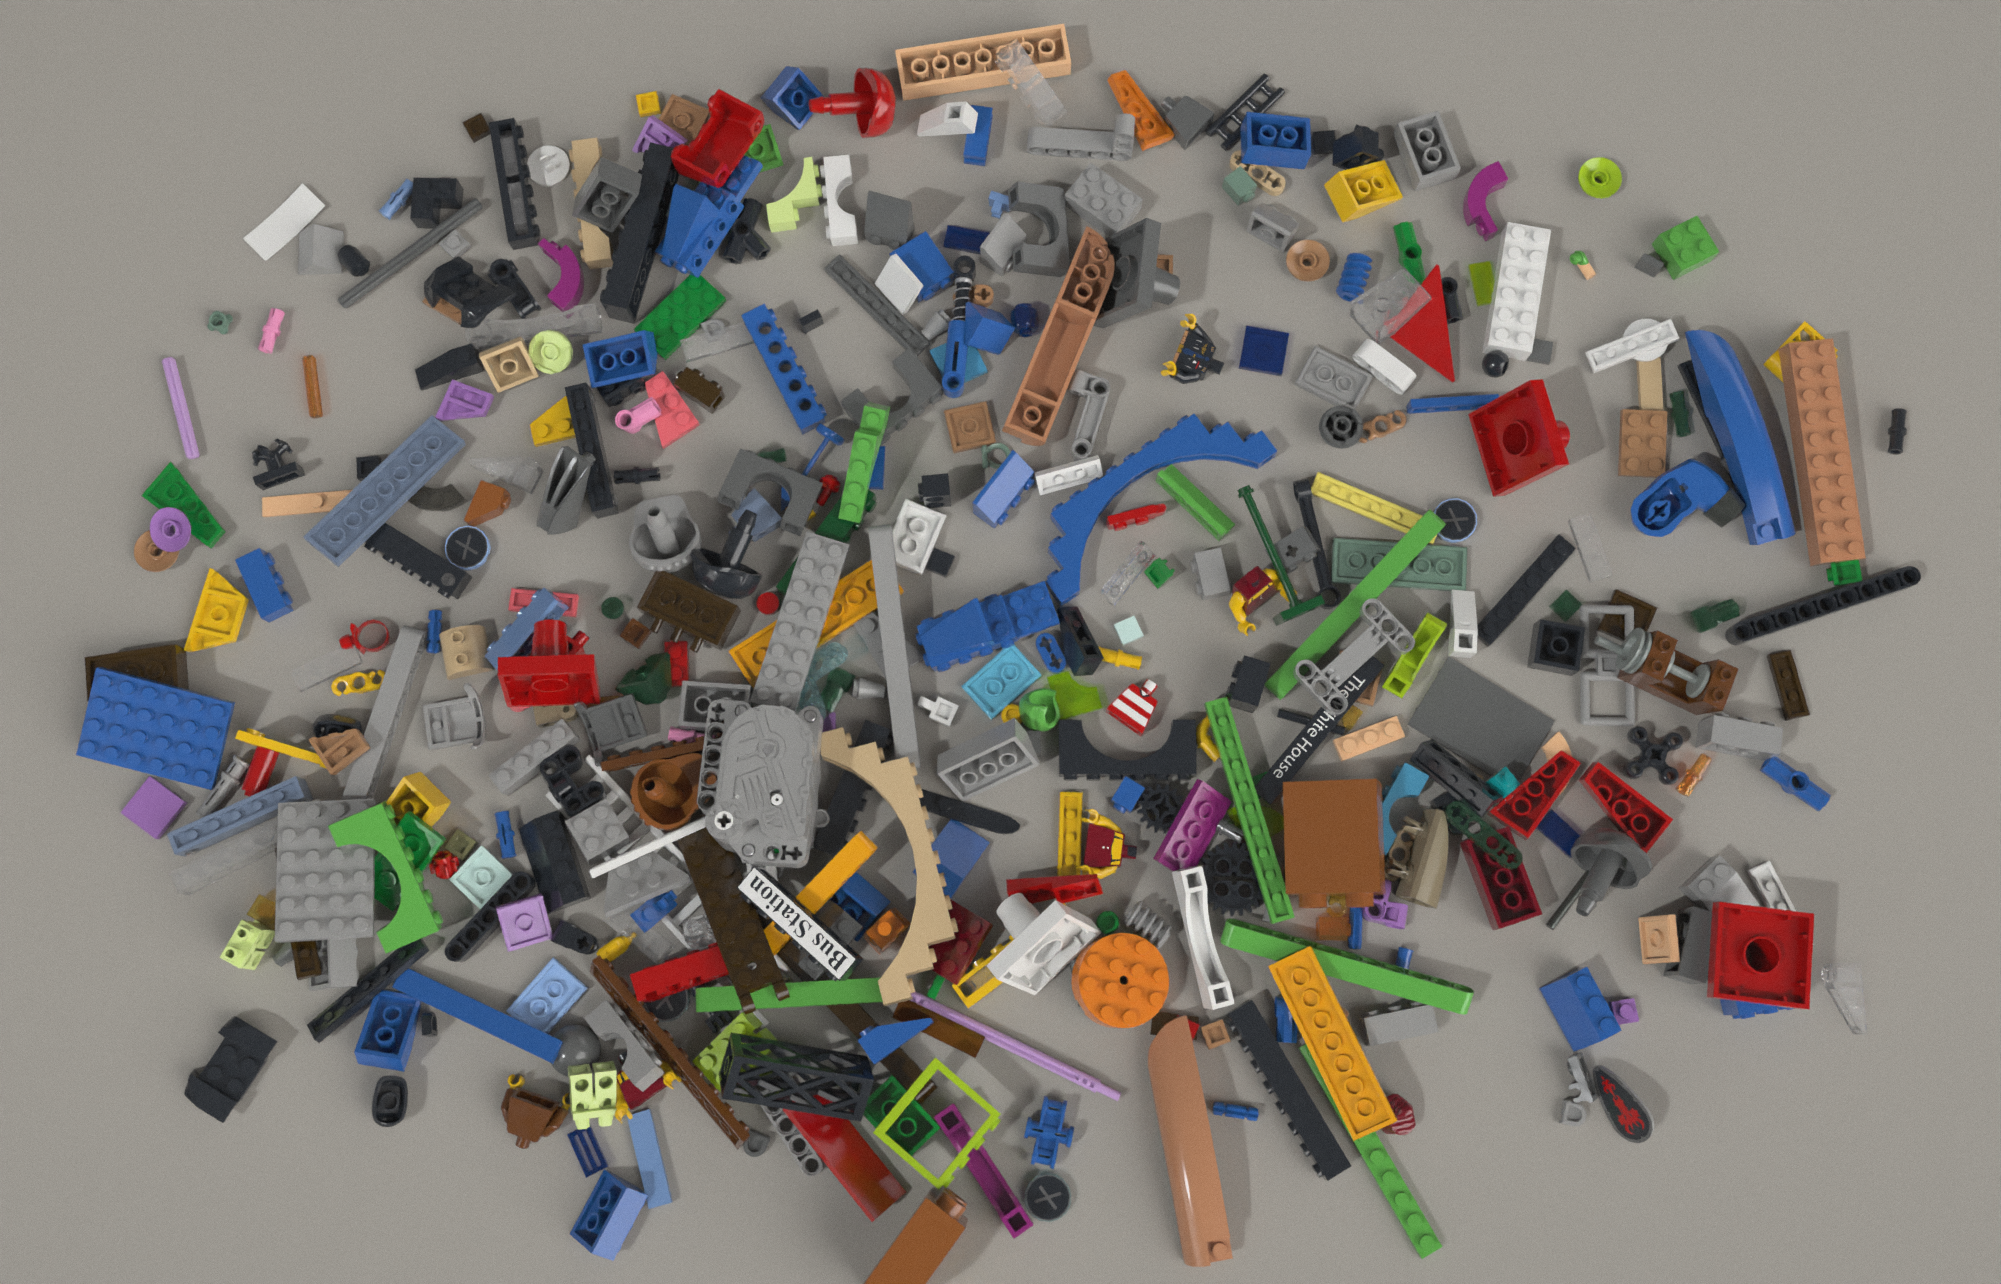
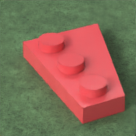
[645,371,700,449]

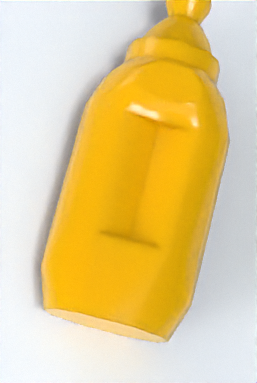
[596,932,637,962]

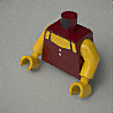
[1229,566,1297,636]
[1076,809,1137,879]
[615,1051,682,1124]

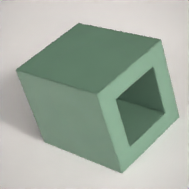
[1222,166,1257,206]

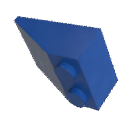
[912,819,990,900]
[354,990,422,1072]
[858,1018,934,1064]

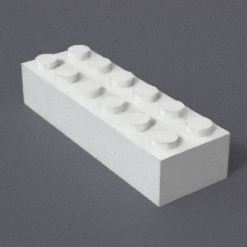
[1482,222,1551,361]

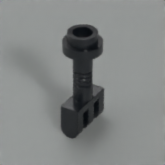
[690,983,733,1033]

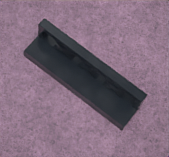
[1410,739,1503,818]

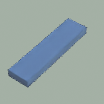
[627,1109,673,1209]

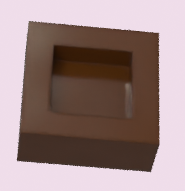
[620,618,652,649]

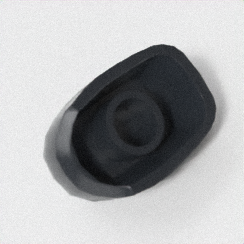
[312,714,362,738]
[372,1075,408,1127]

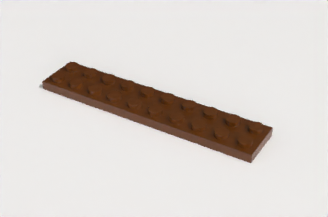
[590,955,750,1150]

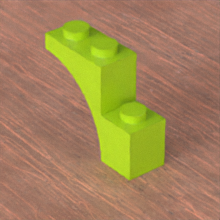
[1382,612,1447,699]

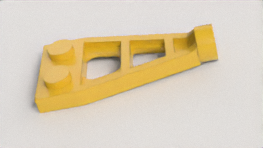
[235,728,327,769]

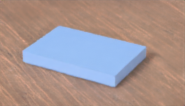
[506,957,588,1034]

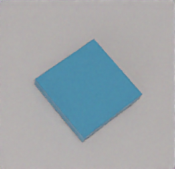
[929,343,988,388]

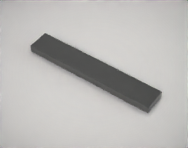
[824,254,930,356]

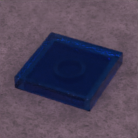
[1238,325,1289,376]

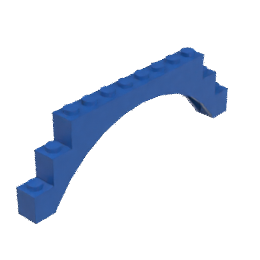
[1046,414,1277,607]

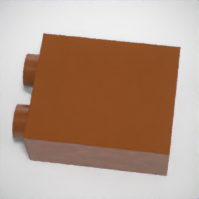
[1283,779,1386,908]
[863,1188,968,1284]

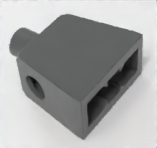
[1161,96,1214,150]

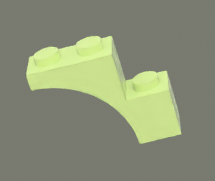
[766,157,823,233]

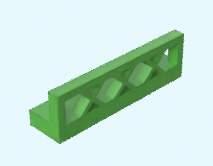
[1156,464,1235,541]

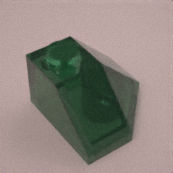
[615,652,672,705]

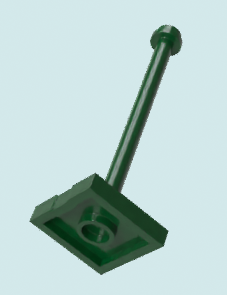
[1237,485,1325,626]

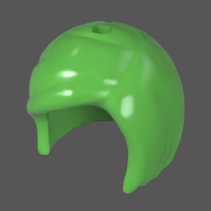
[1019,688,1060,731]

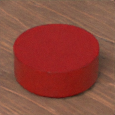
[757,592,780,616]

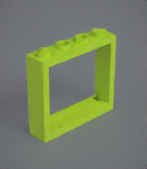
[873,1058,1001,1190]

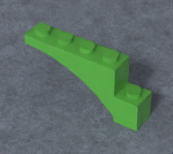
[838,402,890,523]

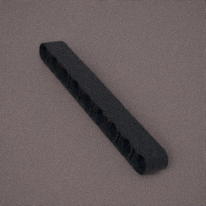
[1725,566,1921,646]

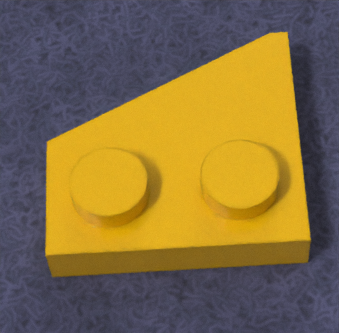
[530,396,576,447]

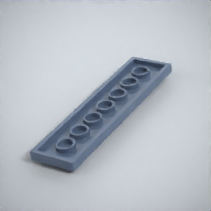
[303,415,466,567]

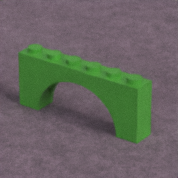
[328,801,443,953]

